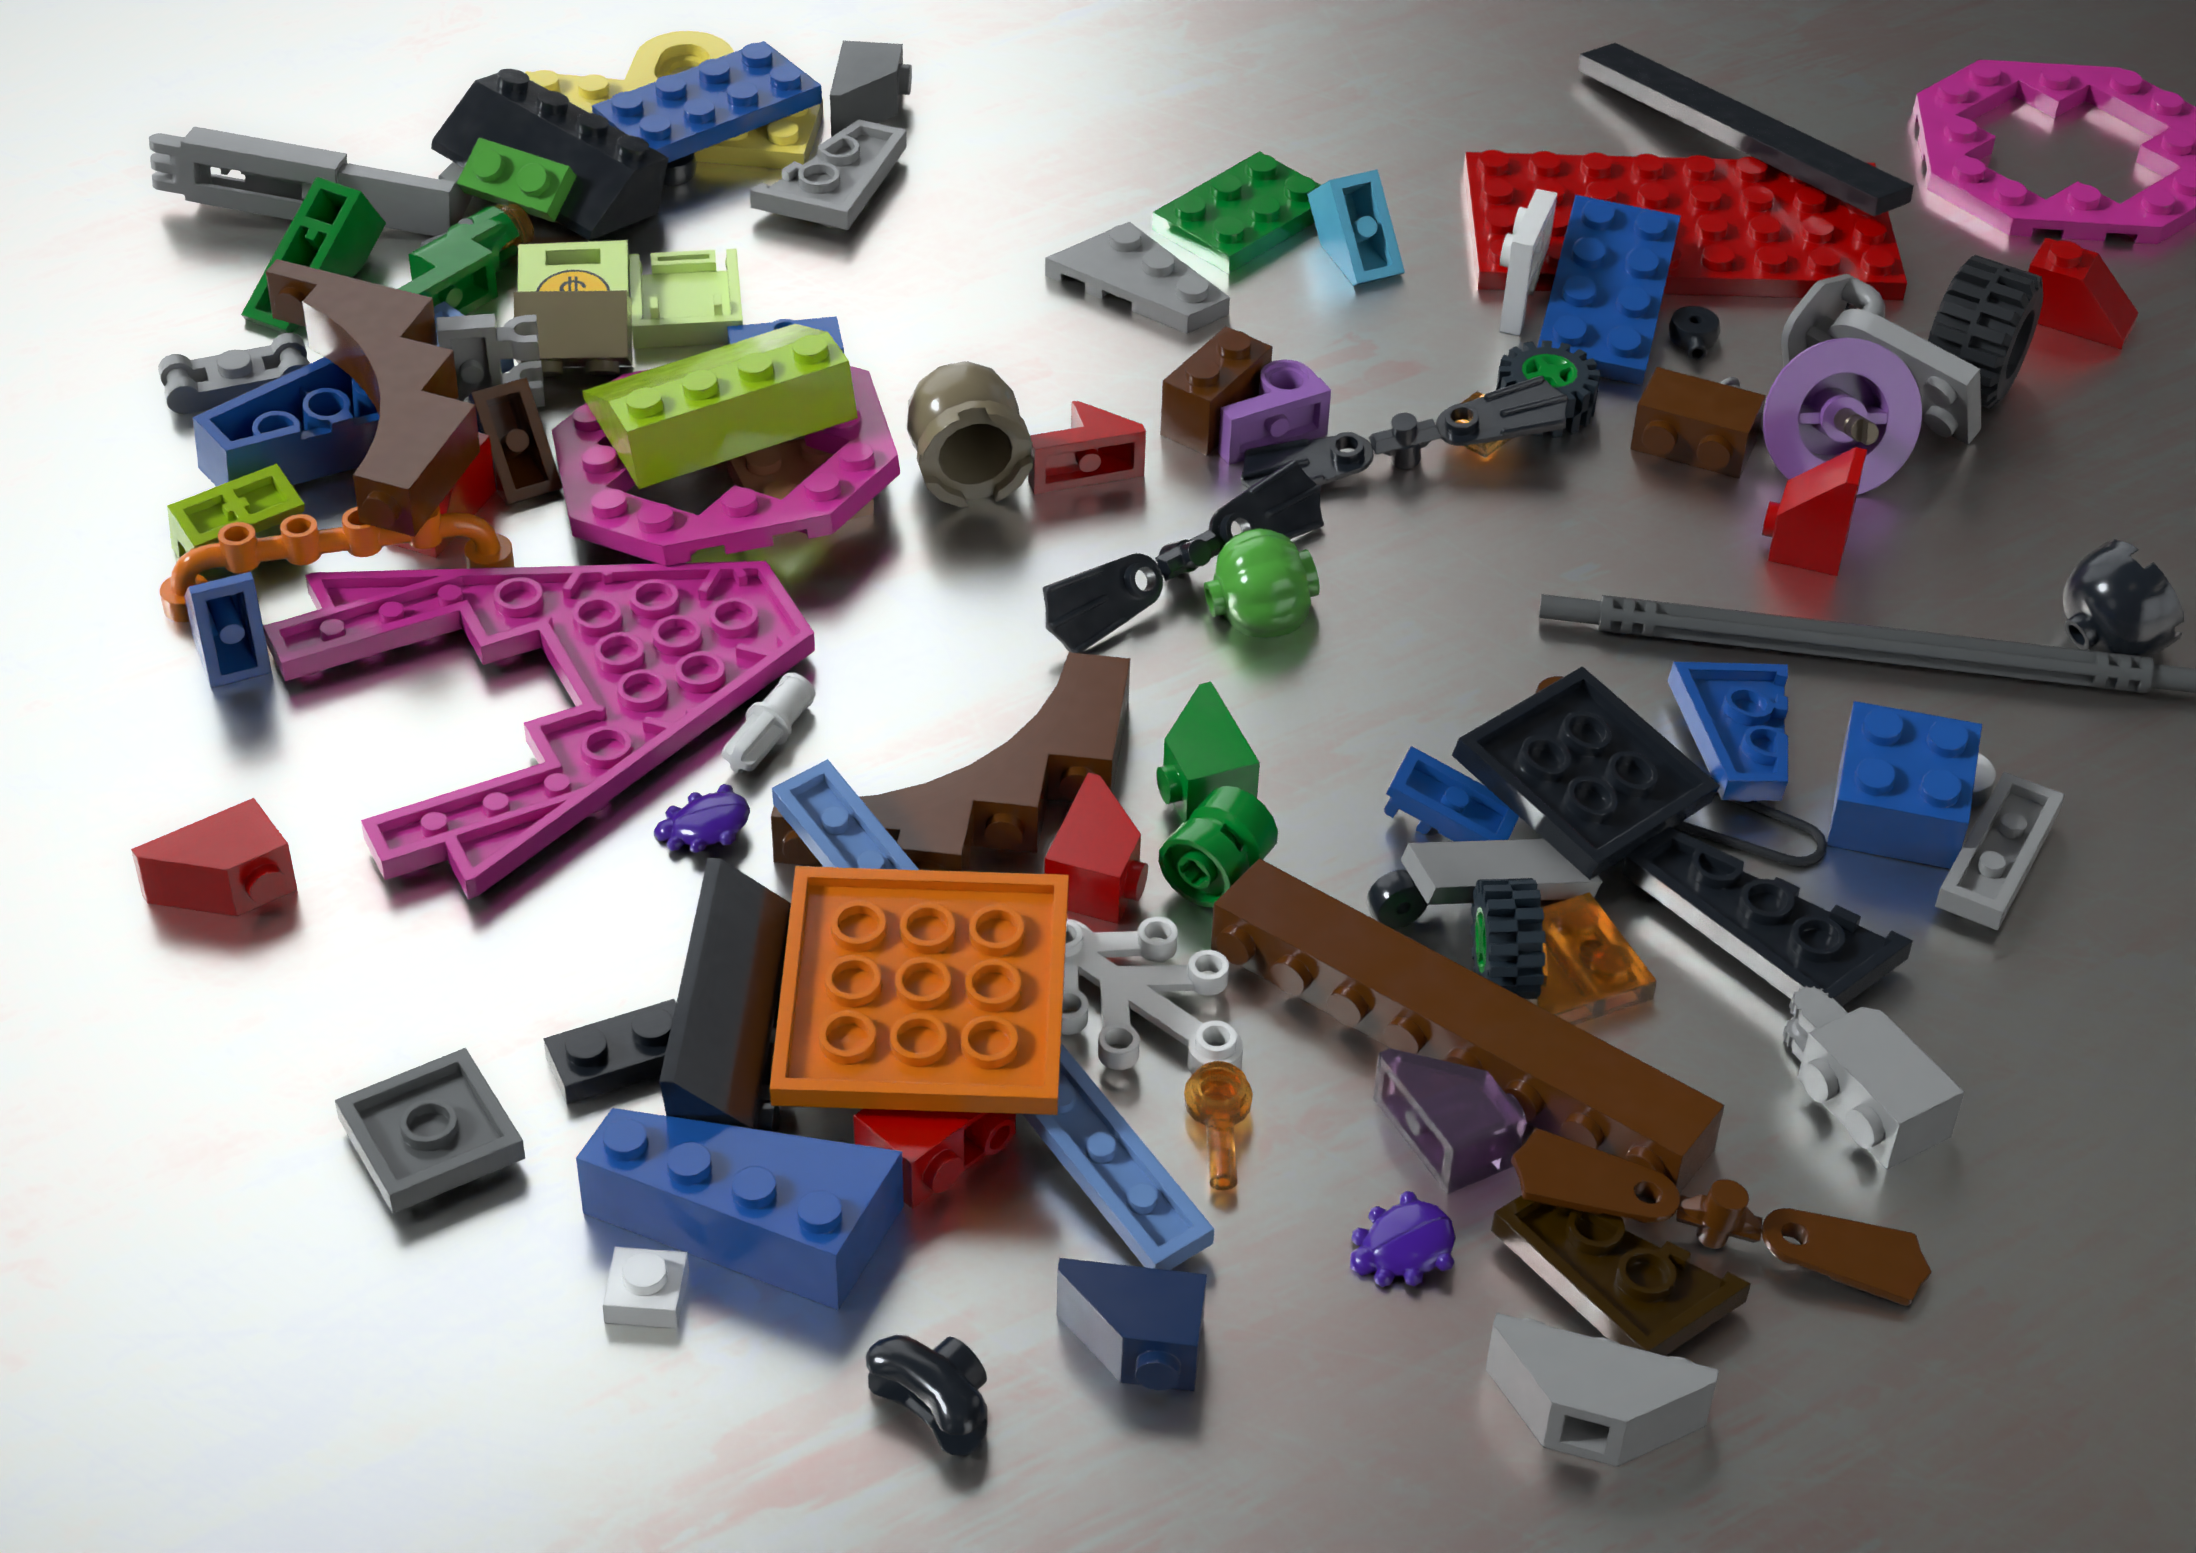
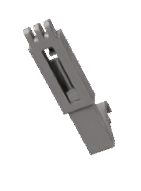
[148,126,473,236]

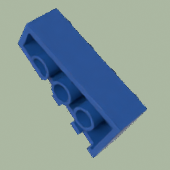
[193,357,458,487]
[576,1108,904,1311]

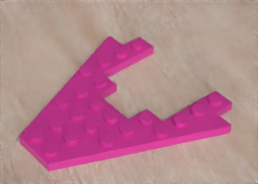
[263,561,815,900]

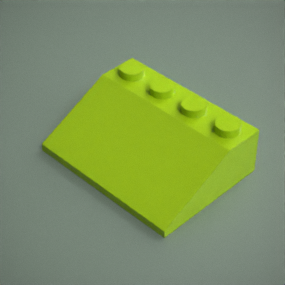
[582,324,858,489]

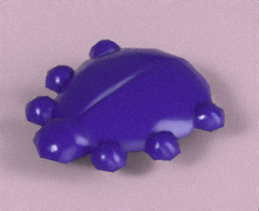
[654,784,750,853]
[1350,1191,1456,1287]

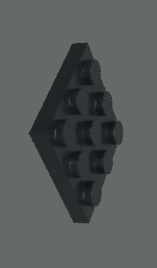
[1452,666,1720,880]

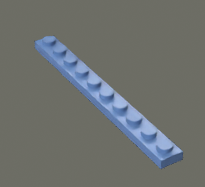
[772,759,1214,1270]

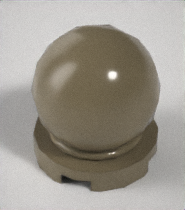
[907,361,1033,507]

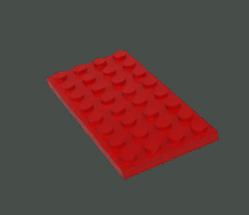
[1464,150,1907,301]

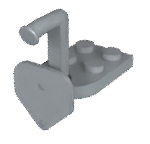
[1720,274,1981,445]

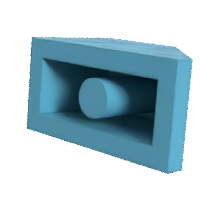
[1307,169,1405,286]

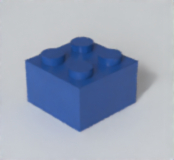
[1827,701,1982,869]

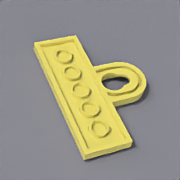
[525,31,824,169]

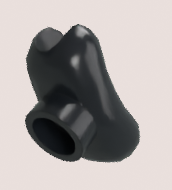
[866,1335,988,1456]

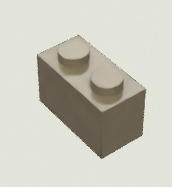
[513,290,633,377]

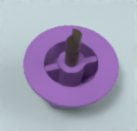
[1763,338,1922,495]

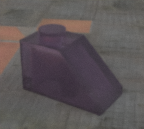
[1373,1048,1526,1194]

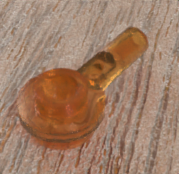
[1183,1061,1253,1191]

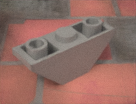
[1486,1312,1719,1467]

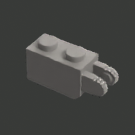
[1782,986,1964,1169]

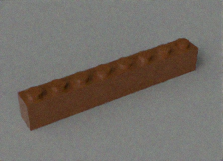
[1211,858,1725,1194]

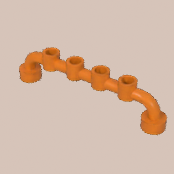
[159,506,514,622]

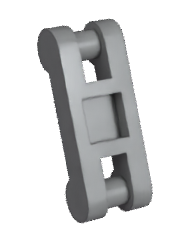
[158,333,310,414]

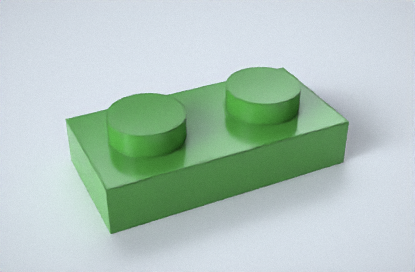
[456,137,577,222]

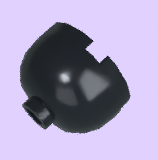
[2063,539,2184,657]

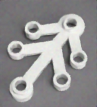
[1062,917,1243,1084]

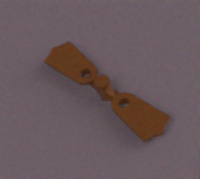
[1511,1128,1932,1306]

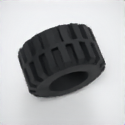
[1928,255,2043,409]

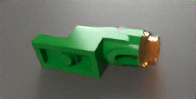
[398,204,534,316]

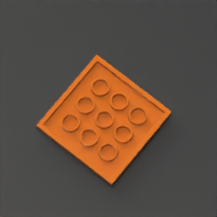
[770,866,1069,1115]

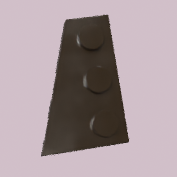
[1491,1195,1751,1356]

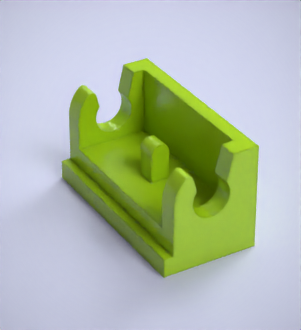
[167,464,305,558]

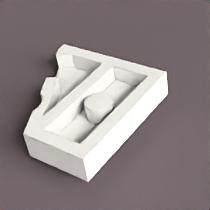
[1499,189,1558,336]

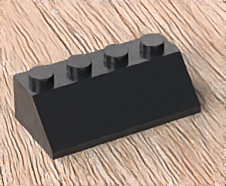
[431,68,669,241]
[659,858,791,1133]

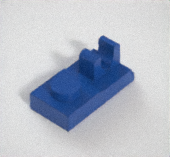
[1384,746,1519,842]

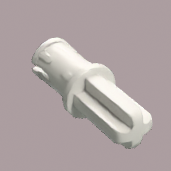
[722,673,816,773]

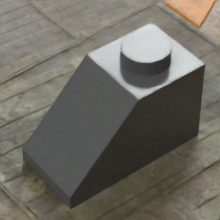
[830,40,912,137]

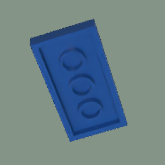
[592,41,822,163]
[1537,195,1681,386]

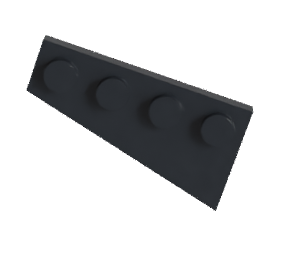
[1622,826,1913,1007]

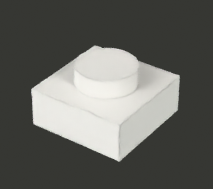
[602,1247,689,1329]

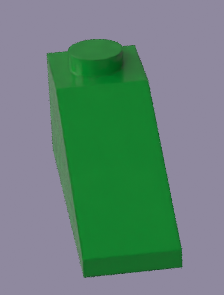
[241,176,386,333]

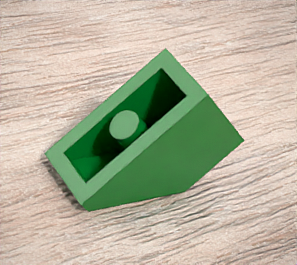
[1156,681,1260,822]

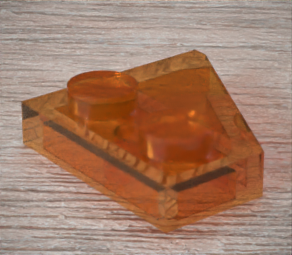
[1537,892,1657,1025]

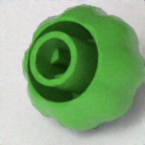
[1204,528,1320,638]

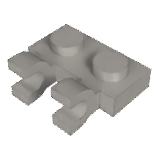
[437,313,545,406]

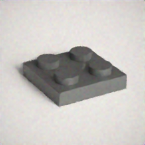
[334,1047,526,1214]

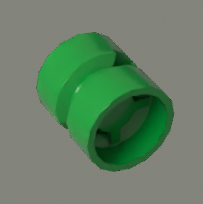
[1158,786,1278,908]

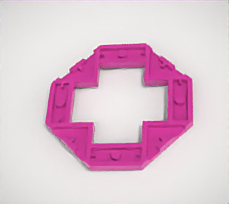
[1913,59,2196,244]
[551,366,901,566]

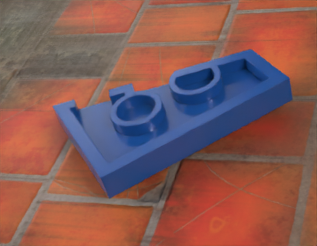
[1667,662,1788,802]

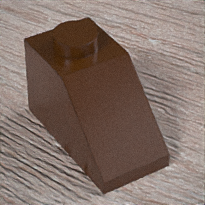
[464,377,563,505]

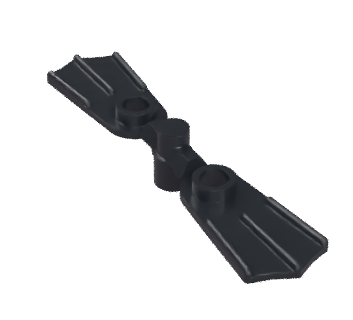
[1241,376,1568,489]
[1043,460,1324,653]

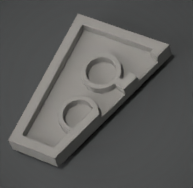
[750,119,907,230]
[1045,222,1230,334]

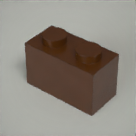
[1160,326,1273,456]
[1630,367,1766,479]

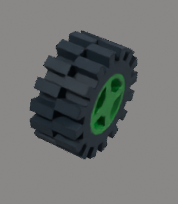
[1496,340,1600,437]
[1471,878,1546,999]

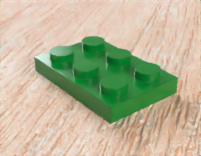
[1152,151,1321,274]

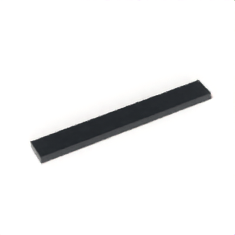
[1578,43,1914,216]

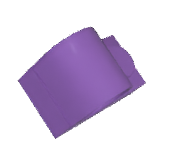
[1218,359,1331,465]

